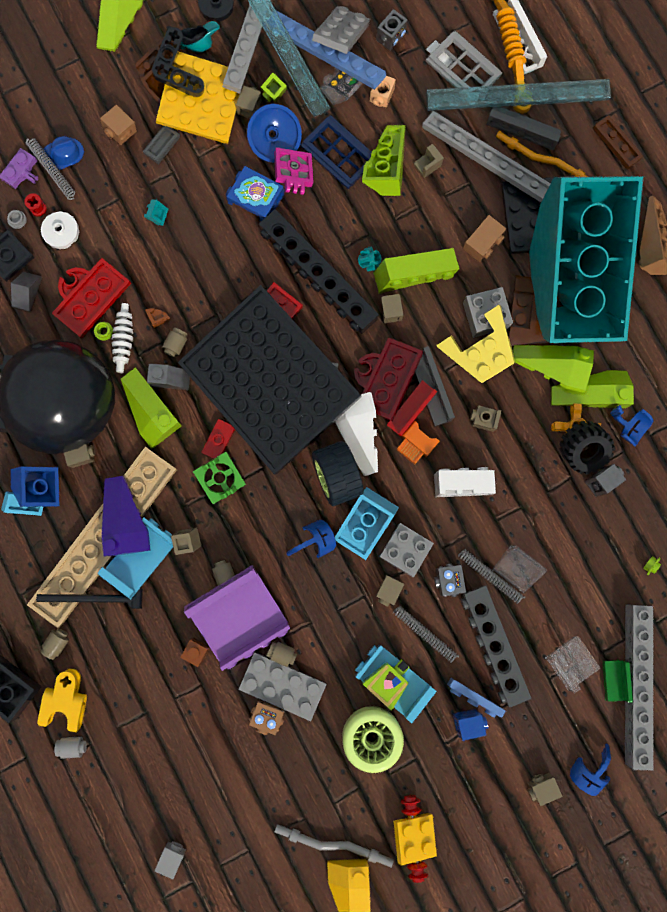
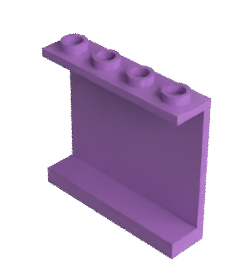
[184,565,290,671]

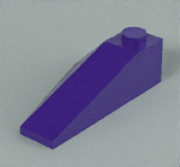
[102,476,151,556]

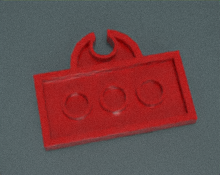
[52,258,131,339]

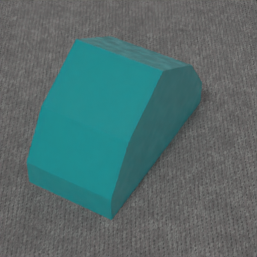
[529,176,643,343]

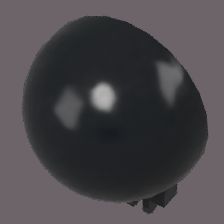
[0,340,115,454]

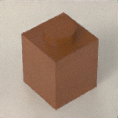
[180,638,210,667]

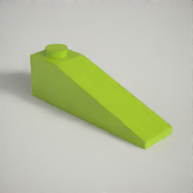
[97,0,144,51]
[513,345,594,393]
[121,367,182,449]

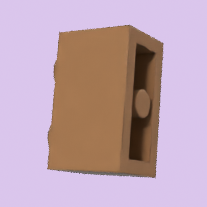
[463,215,506,262]

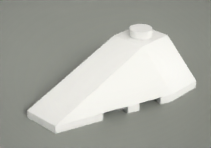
[335,392,378,476]

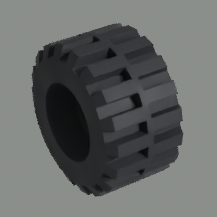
[559,421,615,474]

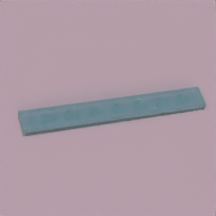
[248,0,330,117]

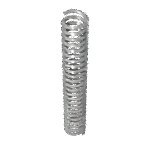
[26,139,75,200]
[458,549,525,604]
[393,606,459,663]

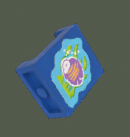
[226,166,284,221]

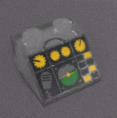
[320,67,363,105]

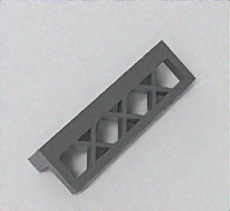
[414,346,455,427]

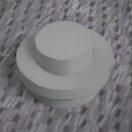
[7,210,27,229]

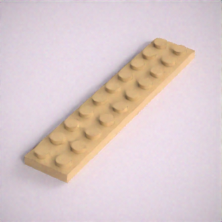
[27,447,177,628]

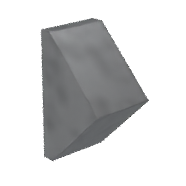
[11,272,42,312]

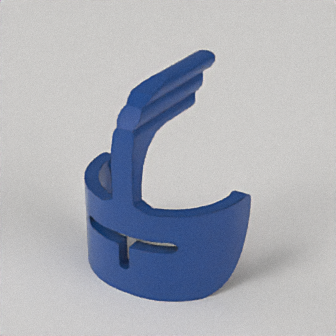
[611,405,653,447]
[287,520,336,558]
[570,743,611,796]

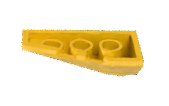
[327,859,370,912]

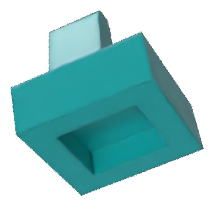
[144,200,168,226]

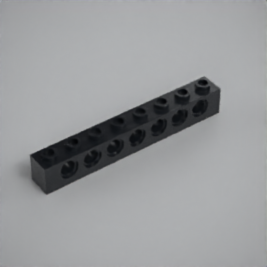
[259,209,379,334]

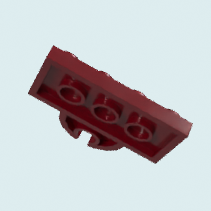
[354,337,423,421]

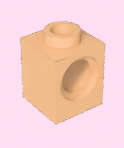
[370,76,396,108]

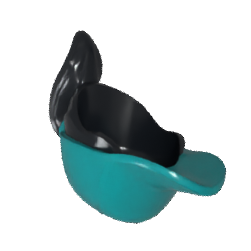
[166,21,220,53]

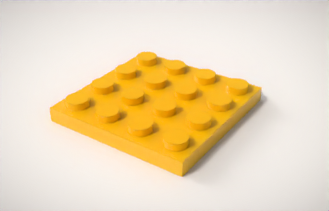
[156,52,241,144]

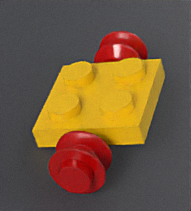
[394,795,437,883]

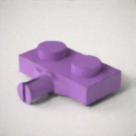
[0,148,38,189]

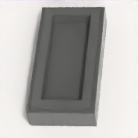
[143,126,180,164]

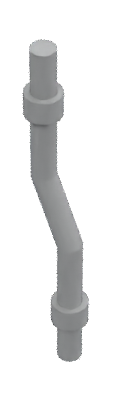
[275,824,394,867]

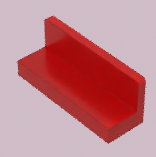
[387,380,437,437]

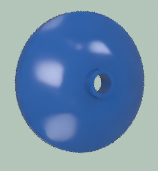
[247,104,302,163]

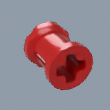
[24,193,47,217]

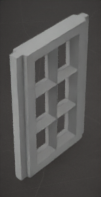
[426,31,503,103]

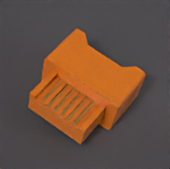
[396,421,440,465]

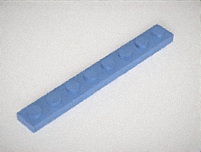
[264,10,386,90]

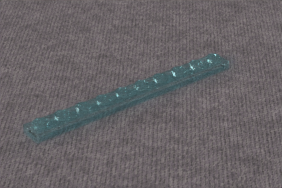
[426,79,611,111]

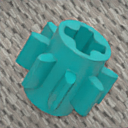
[358,247,381,272]

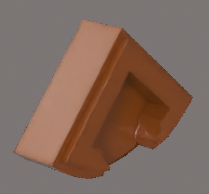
[145,308,171,328]

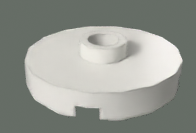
[41,212,80,249]

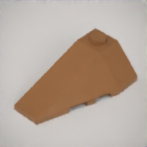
[639,195,667,275]

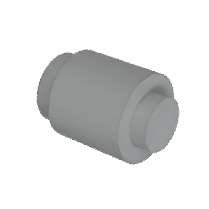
[55,737,87,759]

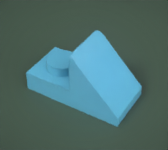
[1,491,43,516]

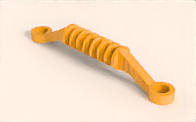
[493,0,532,113]

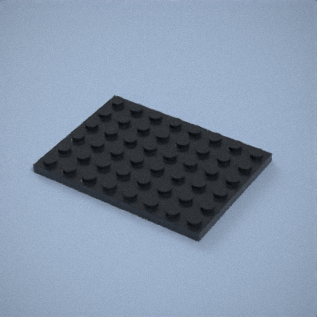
[178,285,362,475]

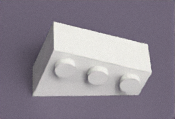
[434,467,496,497]

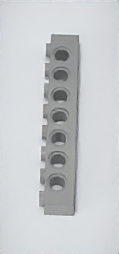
[625,605,653,770]

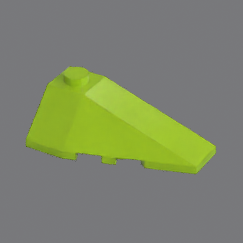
[362,125,405,196]
[551,370,634,408]

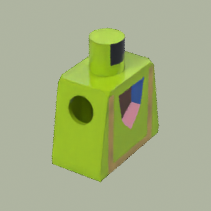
[362,659,410,710]

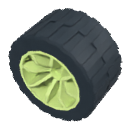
[312,441,364,506]

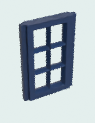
[300,115,371,189]

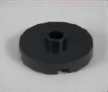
[198,0,234,21]

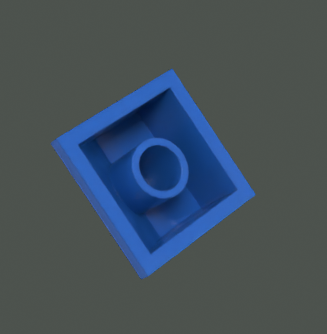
[11,467,59,507]

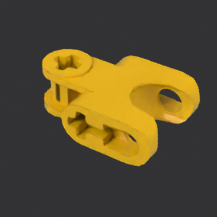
[38,669,87,733]

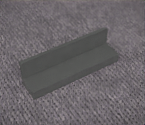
[486,105,561,151]

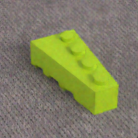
[374,248,459,294]

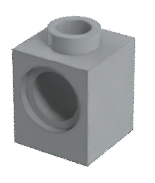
[155,841,186,879]

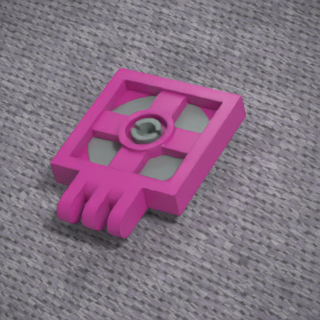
[274,148,313,195]

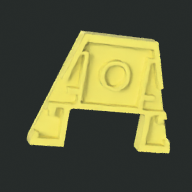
[436,304,515,383]

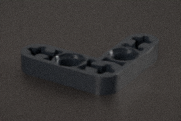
[152,27,205,97]

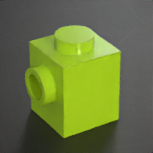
[261,73,287,103]

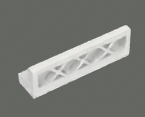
[493,0,547,74]

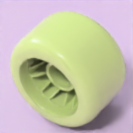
[342,706,404,773]

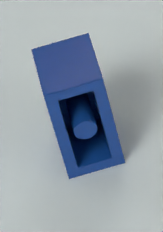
[453,709,488,741]

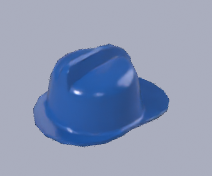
[41,136,84,171]

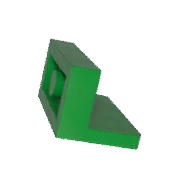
[602,660,633,703]

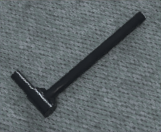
[36,586,143,609]

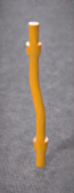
[496,131,588,177]

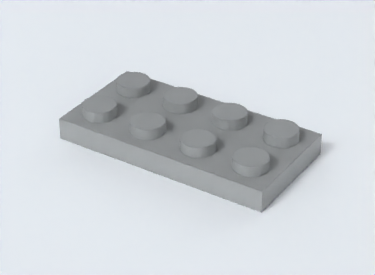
[312,6,370,54]
[238,652,327,721]

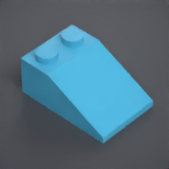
[335,487,399,560]

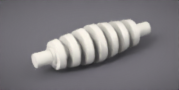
[112,303,133,373]

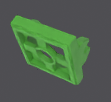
[193,452,246,504]

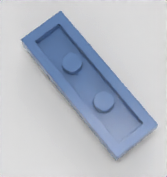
[447,678,505,718]

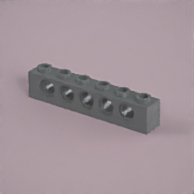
[461,585,532,708]

